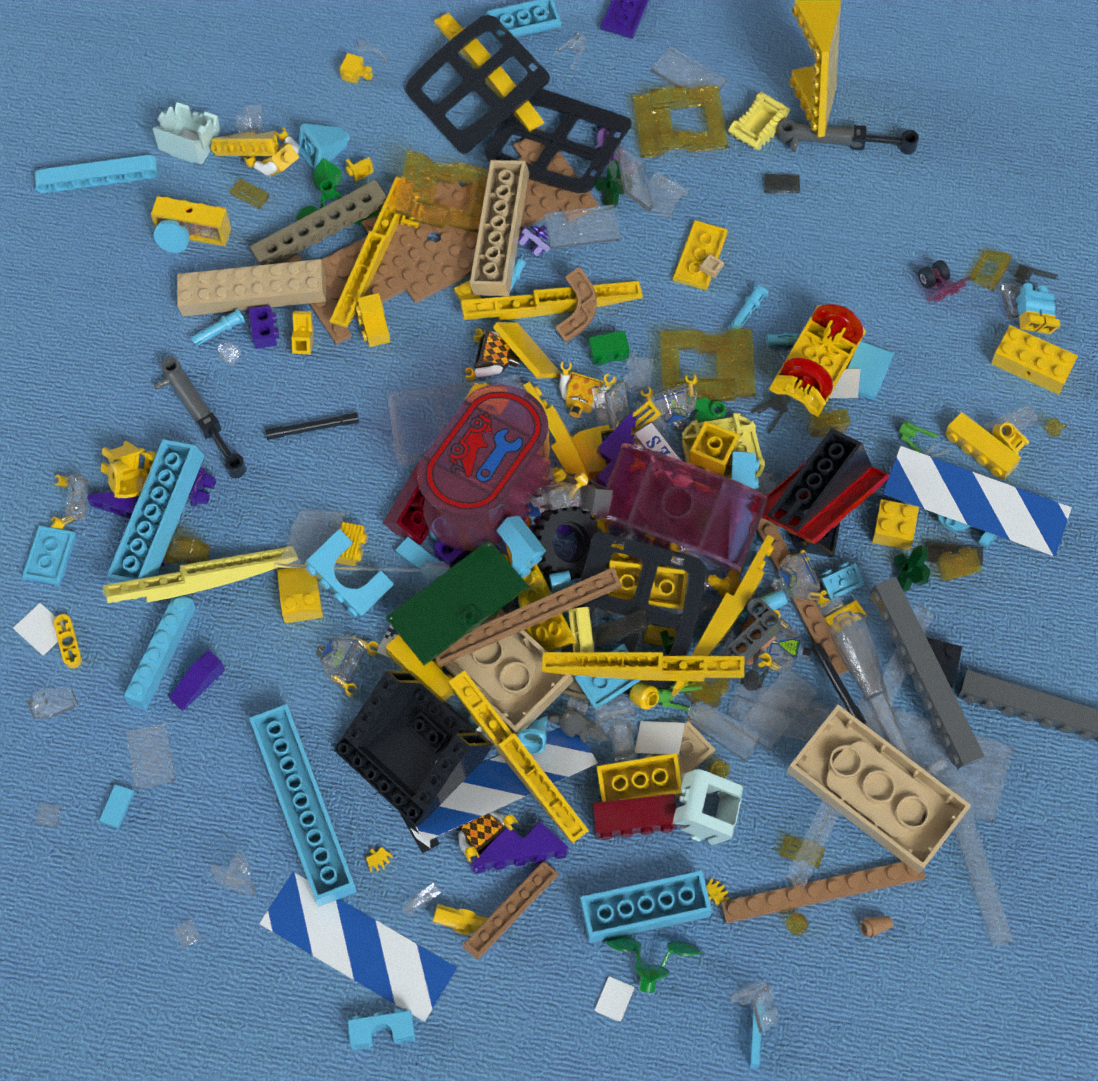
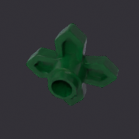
[595,160,632,210]
[894,545,931,592]

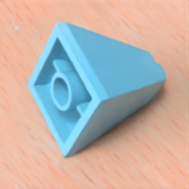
[298,124,349,173]

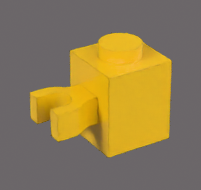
[340,53,373,84]

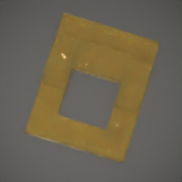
[632,85,728,159]
[394,150,489,233]
[660,329,756,401]

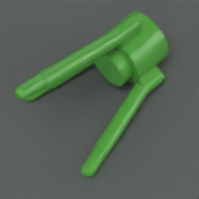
[899,420,938,454]
[657,681,702,712]

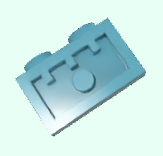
[817,561,865,600]

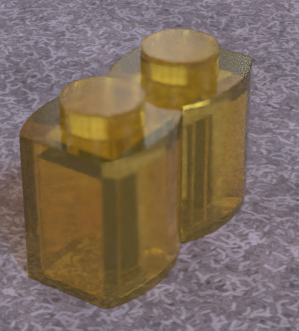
[808,409,851,438]

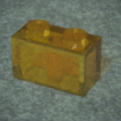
[936,547,982,582]

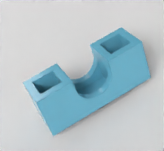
[348,1009,416,1050]

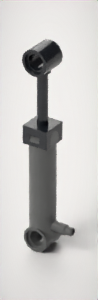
[777,119,919,154]
[154,357,246,478]

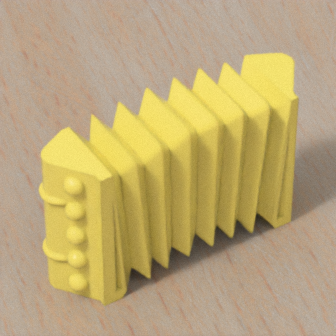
[728,92,790,151]

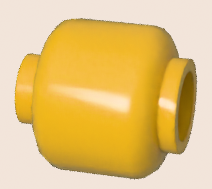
[629,682,659,710]

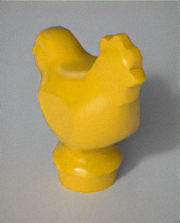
[707,568,751,600]

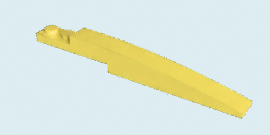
[103,546,298,603]

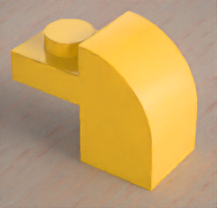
[291,311,314,354]

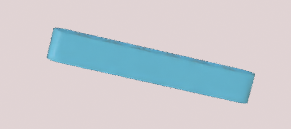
[35,155,158,193]

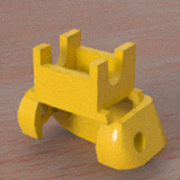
[101,441,157,498]

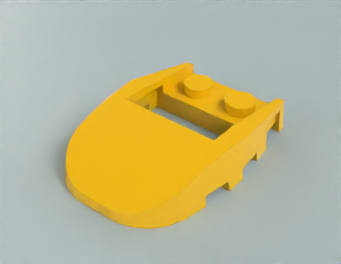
[572,424,645,479]

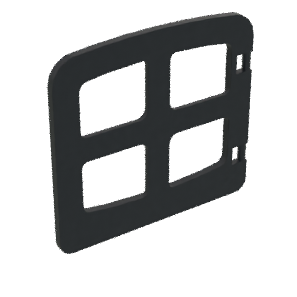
[406,15,550,154]
[485,89,632,194]
[561,532,707,688]

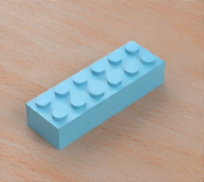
[580,871,712,943]

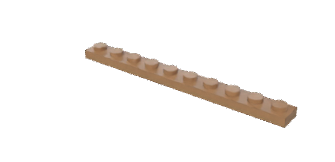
[753,516,850,675]
[436,567,622,667]
[720,862,925,924]

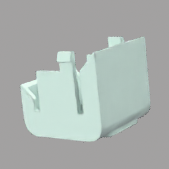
[153,102,220,164]
[673,770,743,845]

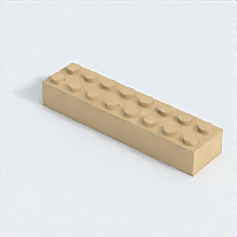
[470,160,529,296]
[177,259,326,316]

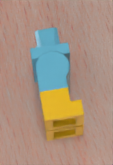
[1016,283,1061,334]

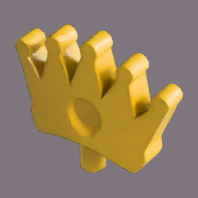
[366,847,393,872]
[706,878,730,905]

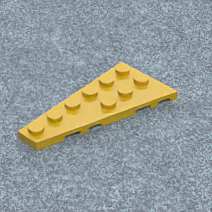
[506,545,576,652]

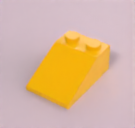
[277,565,323,624]

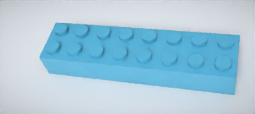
[107,439,205,583]

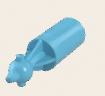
[736,590,787,622]

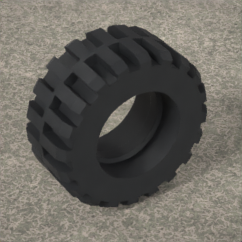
[529,505,602,580]

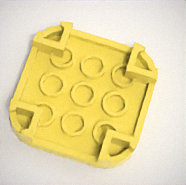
[682,414,765,492]

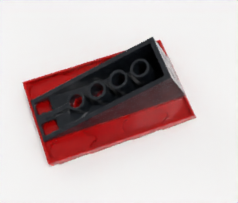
[751,428,889,544]

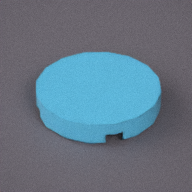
[154,220,190,253]

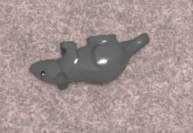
[547,710,607,743]

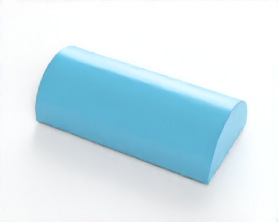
[486,0,561,42]

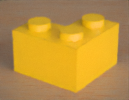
[355,293,390,347]

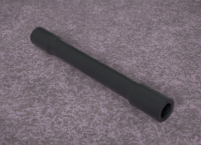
[265,412,359,440]
[811,643,866,724]

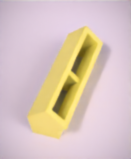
[568,607,594,652]

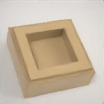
[699,254,725,278]

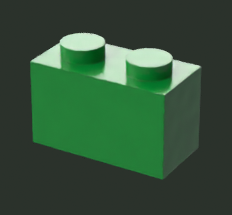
[589,330,630,365]

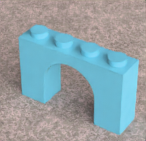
[496,516,546,579]
[304,529,394,619]

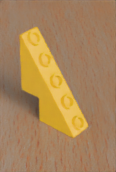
[211,130,279,156]

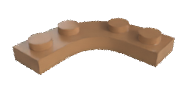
[555,267,597,343]

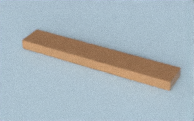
[462,861,559,961]

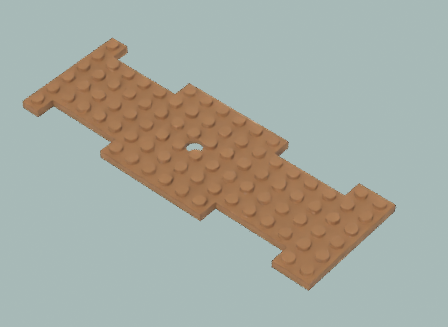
[283,130,599,345]

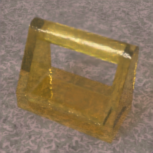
[968,250,1013,292]

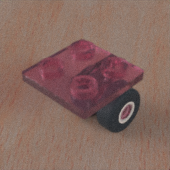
[918,260,971,303]

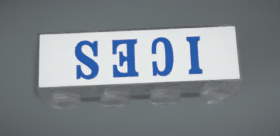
[633,421,697,498]

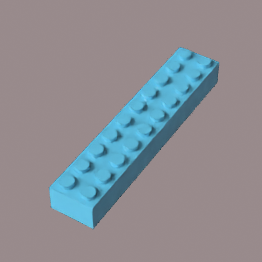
[249,704,357,907]

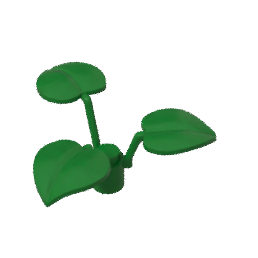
[296,158,378,228]
[604,936,703,993]

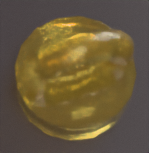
[1046,418,1067,437]
[708,759,730,778]
[787,913,808,935]

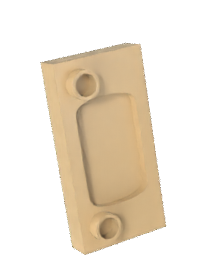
[435,609,574,735]
[787,705,971,874]

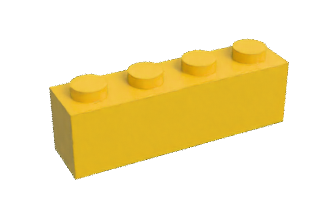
[945,412,1021,481]
[385,635,455,701]

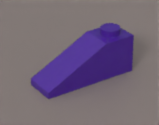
[87,492,140,519]
[168,650,225,712]

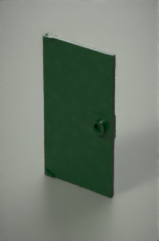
[385,540,529,666]

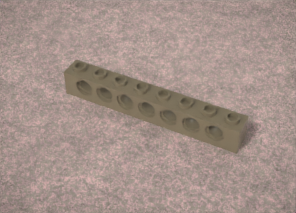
[250,180,386,266]

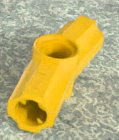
[432,904,488,935]

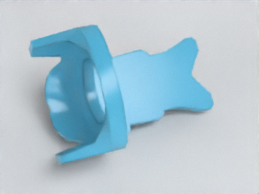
[516,717,548,754]

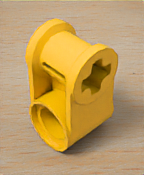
[992,422,1029,455]

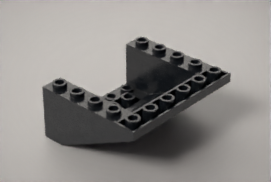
[334,671,494,827]

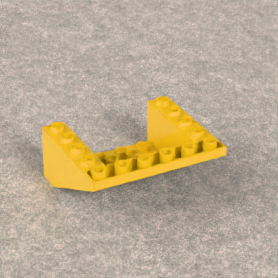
[790,0,841,138]

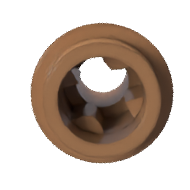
[860,916,893,938]

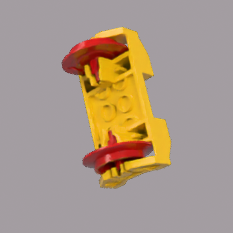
[769,304,866,417]

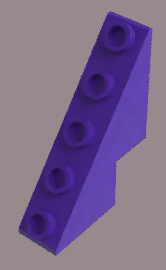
[596,412,636,505]
[471,822,569,874]

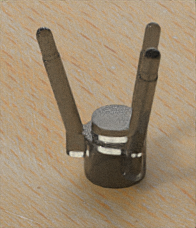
[1015,264,1058,291]
[751,394,790,433]
[740,650,770,691]

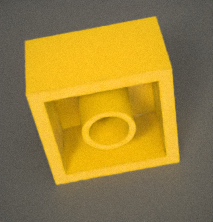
[689,421,740,476]
[872,499,919,550]

